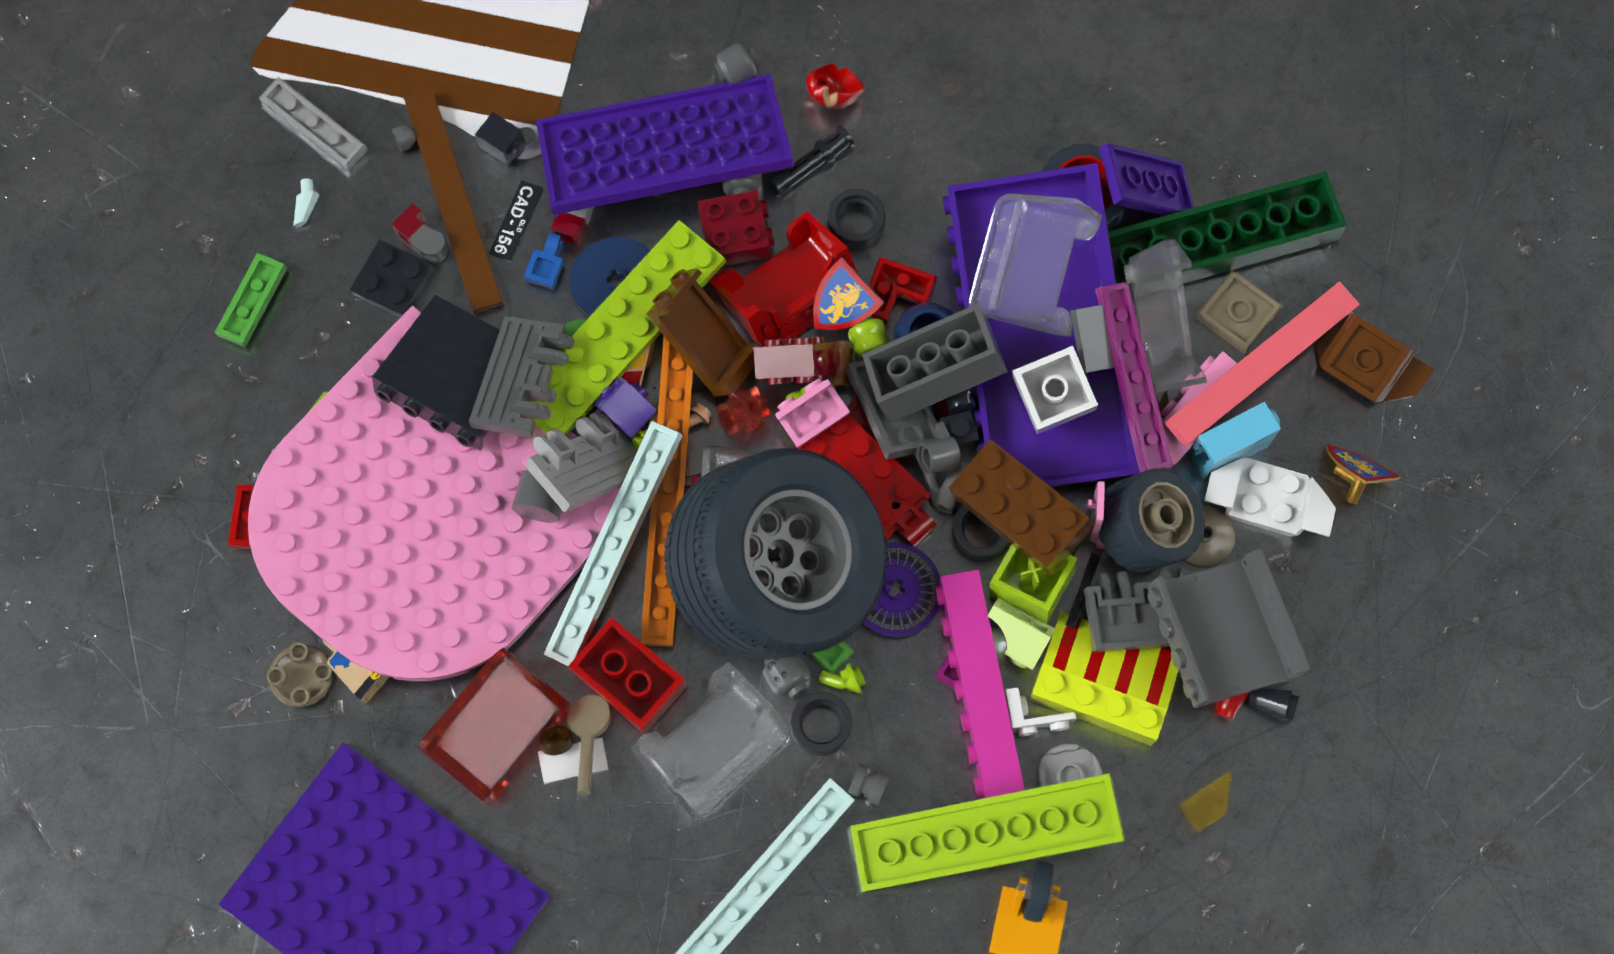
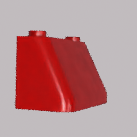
[709,211,858,346]

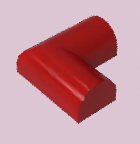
[868,256,938,325]

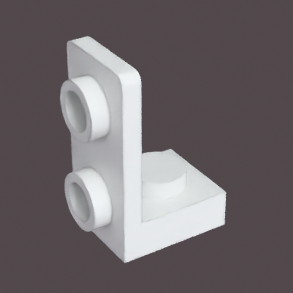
[1004,688,1077,737]

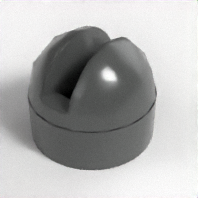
[391,125,416,152]

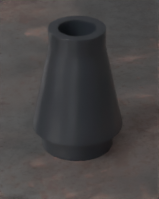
[1249,688,1300,722]

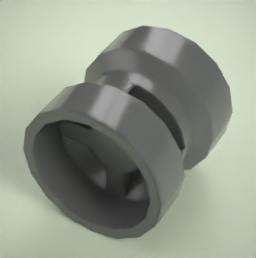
[848,763,890,806]

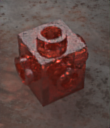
[715,386,771,436]

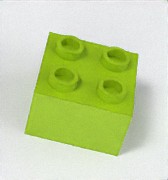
[989,545,1078,624]

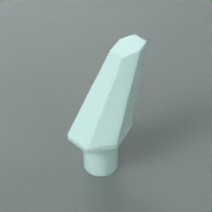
[294,179,319,228]

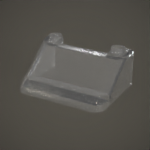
[969,194,1102,337]

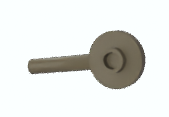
[567,695,612,796]

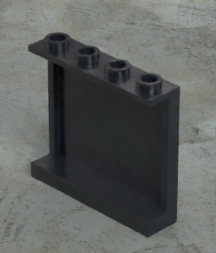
[372,295,500,451]

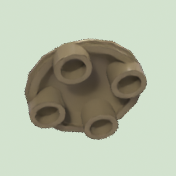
[266,642,333,707]

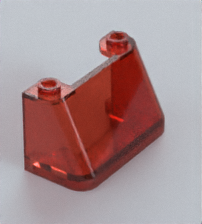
[418,647,570,805]

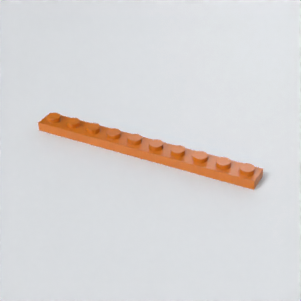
[640,336,693,647]

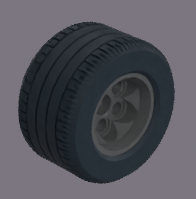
[664,448,887,660]

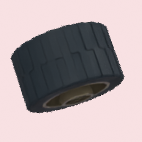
[1099,468,1205,572]

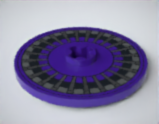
[863,542,940,637]

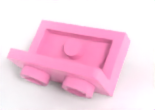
[775,378,850,448]

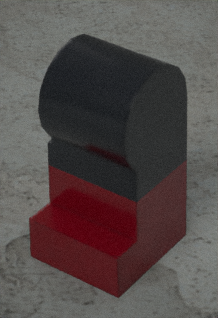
[932,388,976,423]

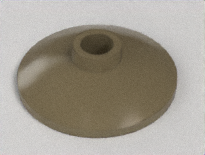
[1184,505,1235,567]

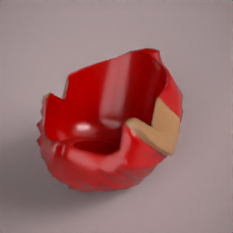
[806,62,865,109]

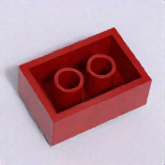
[568,617,687,735]

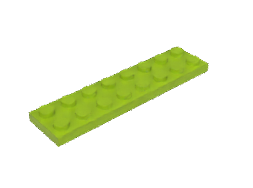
[527,220,726,437]
[850,773,1125,892]

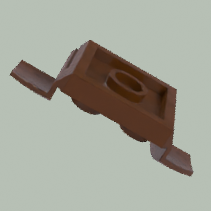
[1314,314,1434,403]

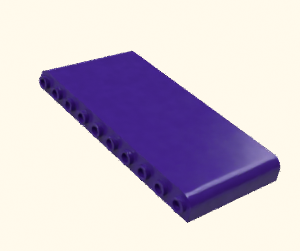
[943,163,1140,488]

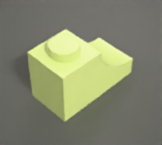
[988,597,1055,670]

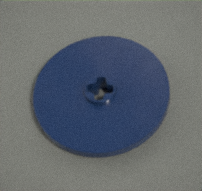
[570,237,650,317]

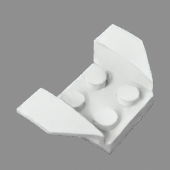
[1204,457,1336,537]

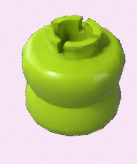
[848,316,890,361]

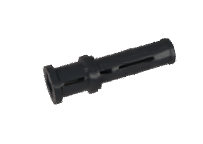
[769,125,855,196]

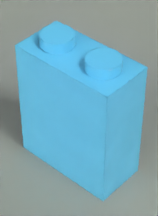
[1188,402,1281,480]

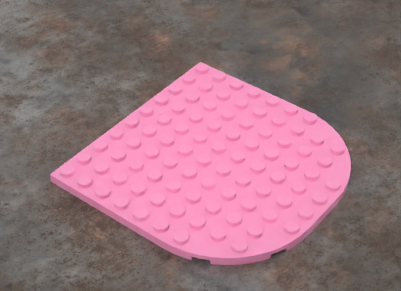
[248,306,620,681]

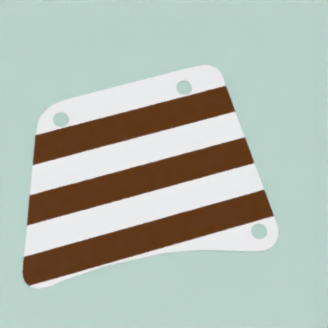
[251,0,589,159]

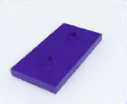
[1099,143,1195,216]

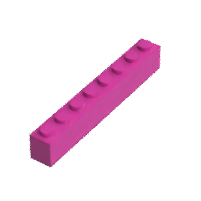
[935,570,1025,799]

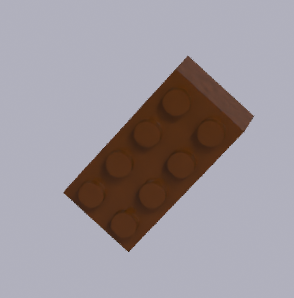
[948,439,1093,576]

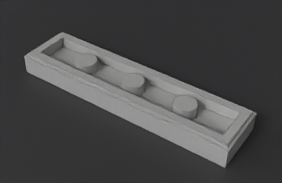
[259,77,368,171]

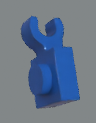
[524,233,564,290]

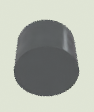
[511,470,561,523]

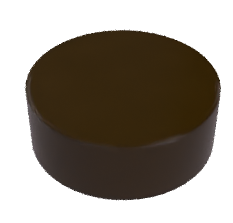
[539,726,573,756]

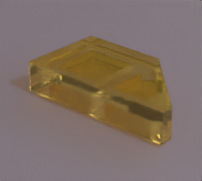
[1178,771,1232,833]

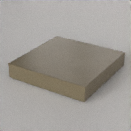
[1195,270,1283,355]

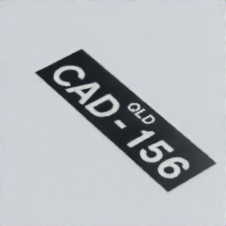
[489,180,543,262]

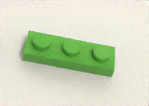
[215,253,287,347]

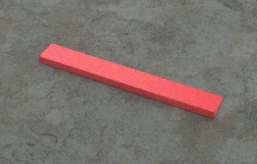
[1164,281,1360,447]

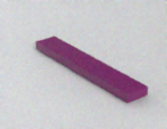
[1095,282,1173,473]

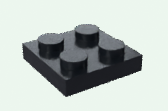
[349,239,435,318]

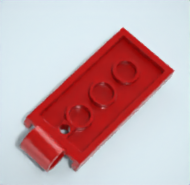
[794,415,937,547]

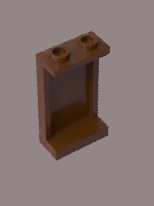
[647,268,762,397]

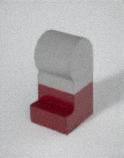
[551,207,594,248]

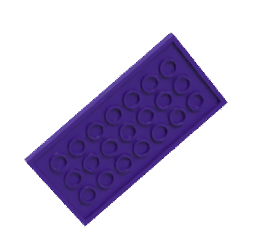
[536,74,794,215]

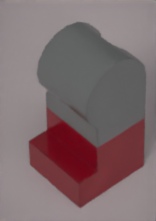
[391,203,449,264]

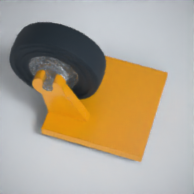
[989,860,1068,954]

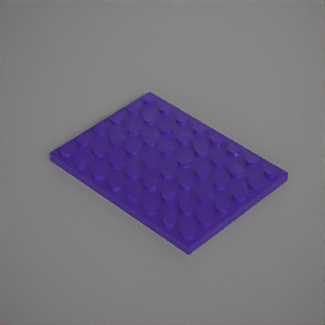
[218,743,551,954]

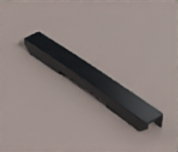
[1065,552,1101,628]

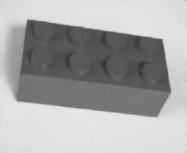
[862,303,1008,423]

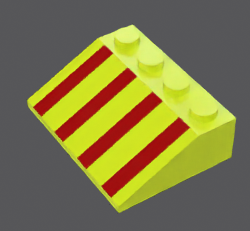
[1029,611,1179,746]

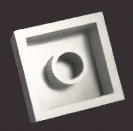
[1013,346,1098,434]

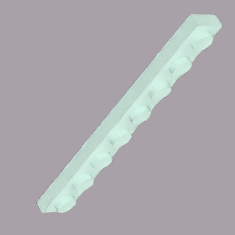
[544,421,683,666]
[675,778,855,954]

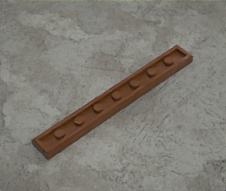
[404,89,504,314]

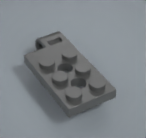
[845,361,961,474]

